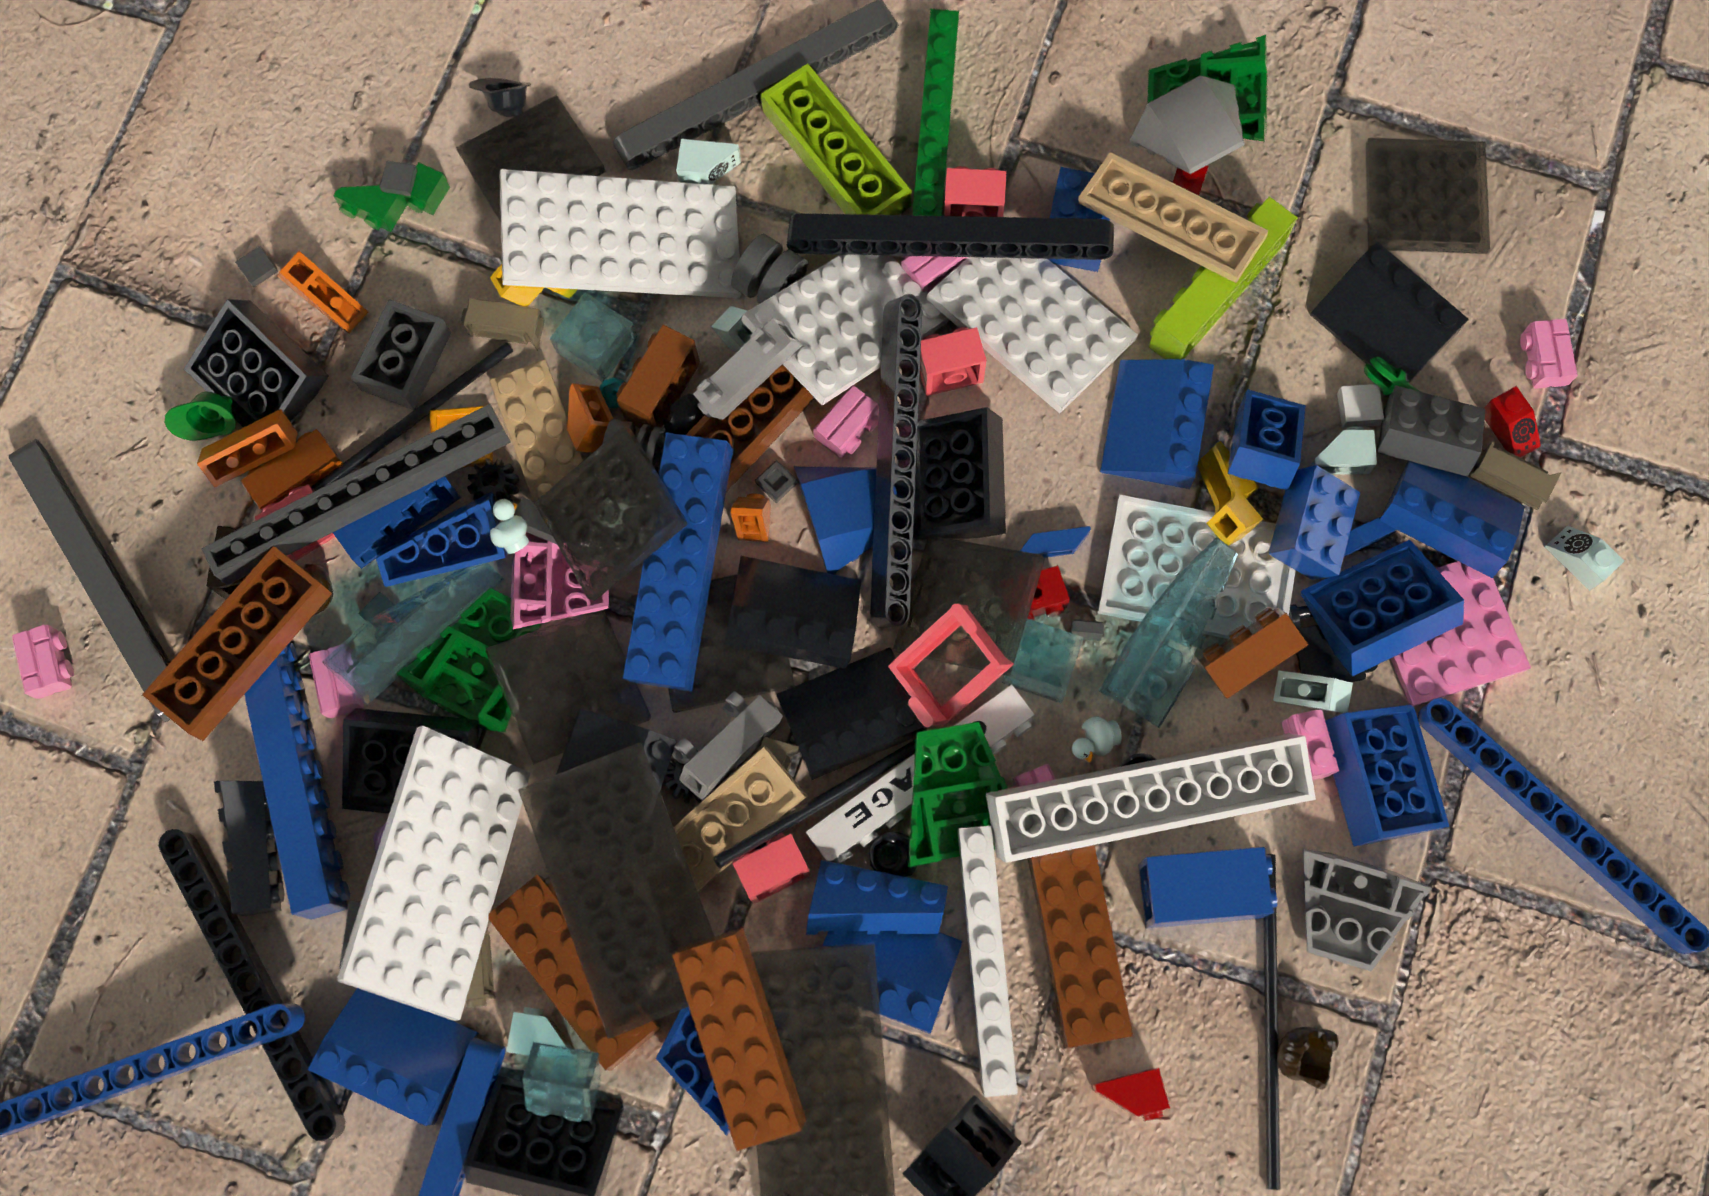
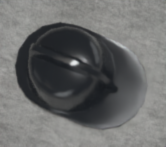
[468,78,531,117]

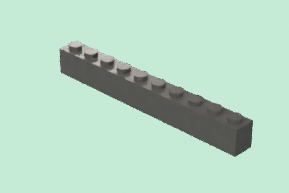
[201,404,511,585]

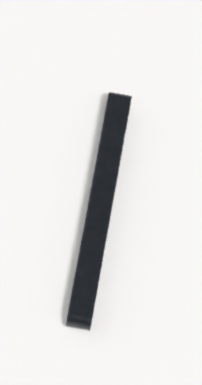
[787,213,1114,260]
[870,294,922,628]
[158,829,346,1141]

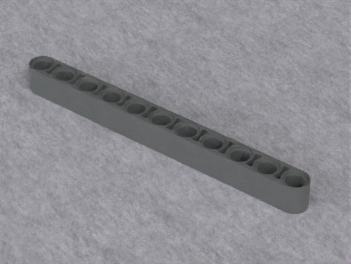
[613,0,898,170]
[8,439,171,722]

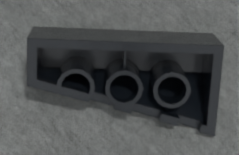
[214,781,285,916]

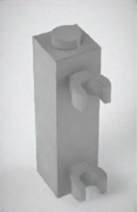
[693,318,802,419]
[672,691,783,801]

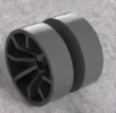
[731,234,808,304]

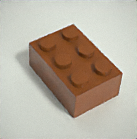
[617,324,700,431]
[1199,607,1308,699]

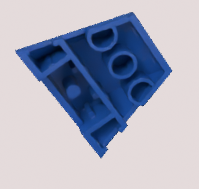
[794,466,897,575]
[656,999,788,1136]

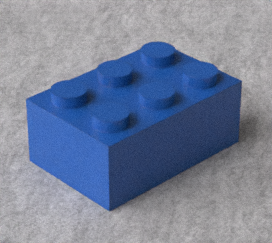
[1048,167,1110,272]
[1227,389,1306,491]
[1268,465,1360,580]

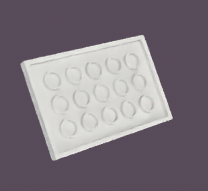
[741,255,949,405]
[926,257,1138,414]
[1097,494,1296,639]

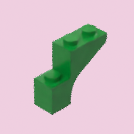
[333,162,450,232]

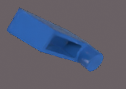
[1344,517,1398,557]
[1014,526,1091,573]

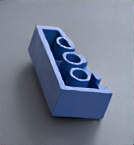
[333,476,461,569]
[376,492,507,587]

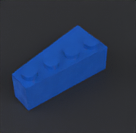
[806,860,948,935]

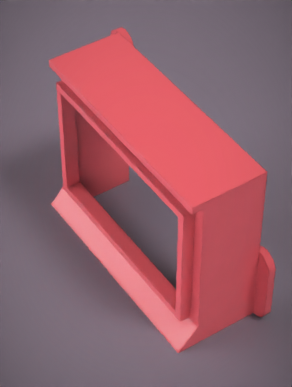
[888,603,1014,727]

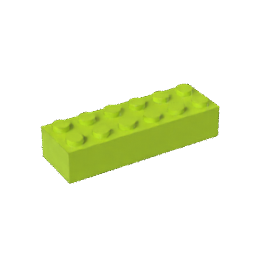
[761,63,911,215]
[1148,196,1298,359]

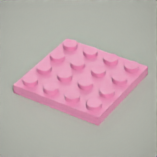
[1390,561,1531,707]

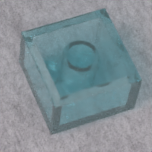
[550,293,638,382]
[1002,617,1084,703]
[523,1042,600,1121]

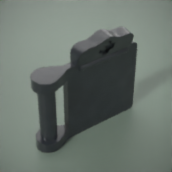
[1289,604,1378,682]

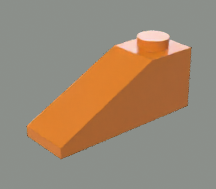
[277,251,369,334]
[731,493,771,542]

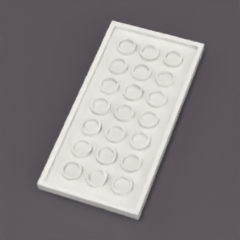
[499,169,742,298]
[336,726,531,1020]

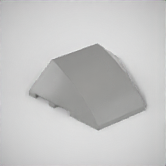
[1130,76,1244,174]
[1303,849,1432,971]

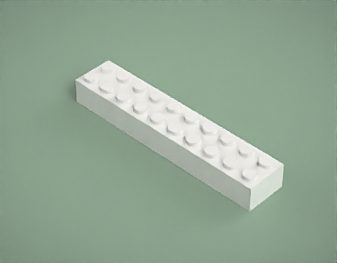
[986,733,1316,863]

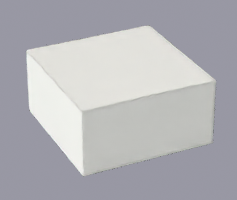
[1337,384,1384,428]

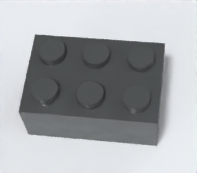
[351,299,451,410]
[1377,385,1485,476]

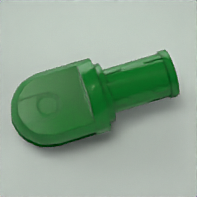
[1364,357,1422,396]

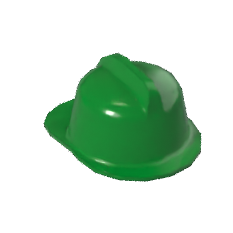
[164,392,236,441]

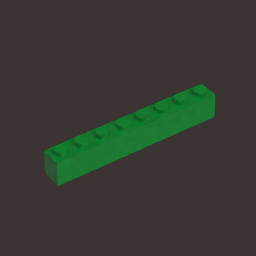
[912,9,959,216]

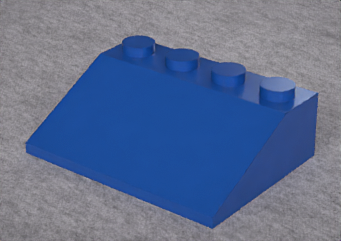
[1100,359,1214,489]
[1380,461,1525,578]
[1301,540,1464,676]
[1325,704,1450,847]
[807,931,963,1034]
[308,988,479,1126]

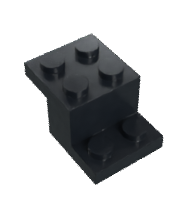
[902,1095,1022,1196]

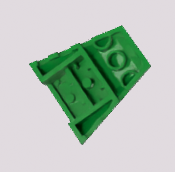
[1147,35,1268,142]
[396,588,542,732]
[908,722,1008,867]

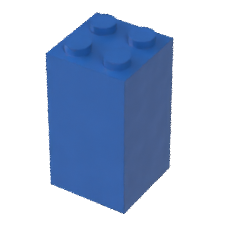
[1138,847,1277,929]

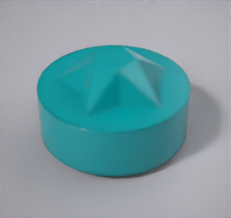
[599,378,625,408]

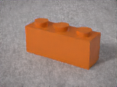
[197,409,298,488]
[240,429,343,510]

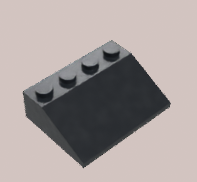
[1310,241,1469,383]
[184,299,329,428]
[913,407,1006,540]
[723,556,861,669]
[776,647,927,780]
[342,708,479,814]
[537,708,677,862]
[464,1075,624,1196]

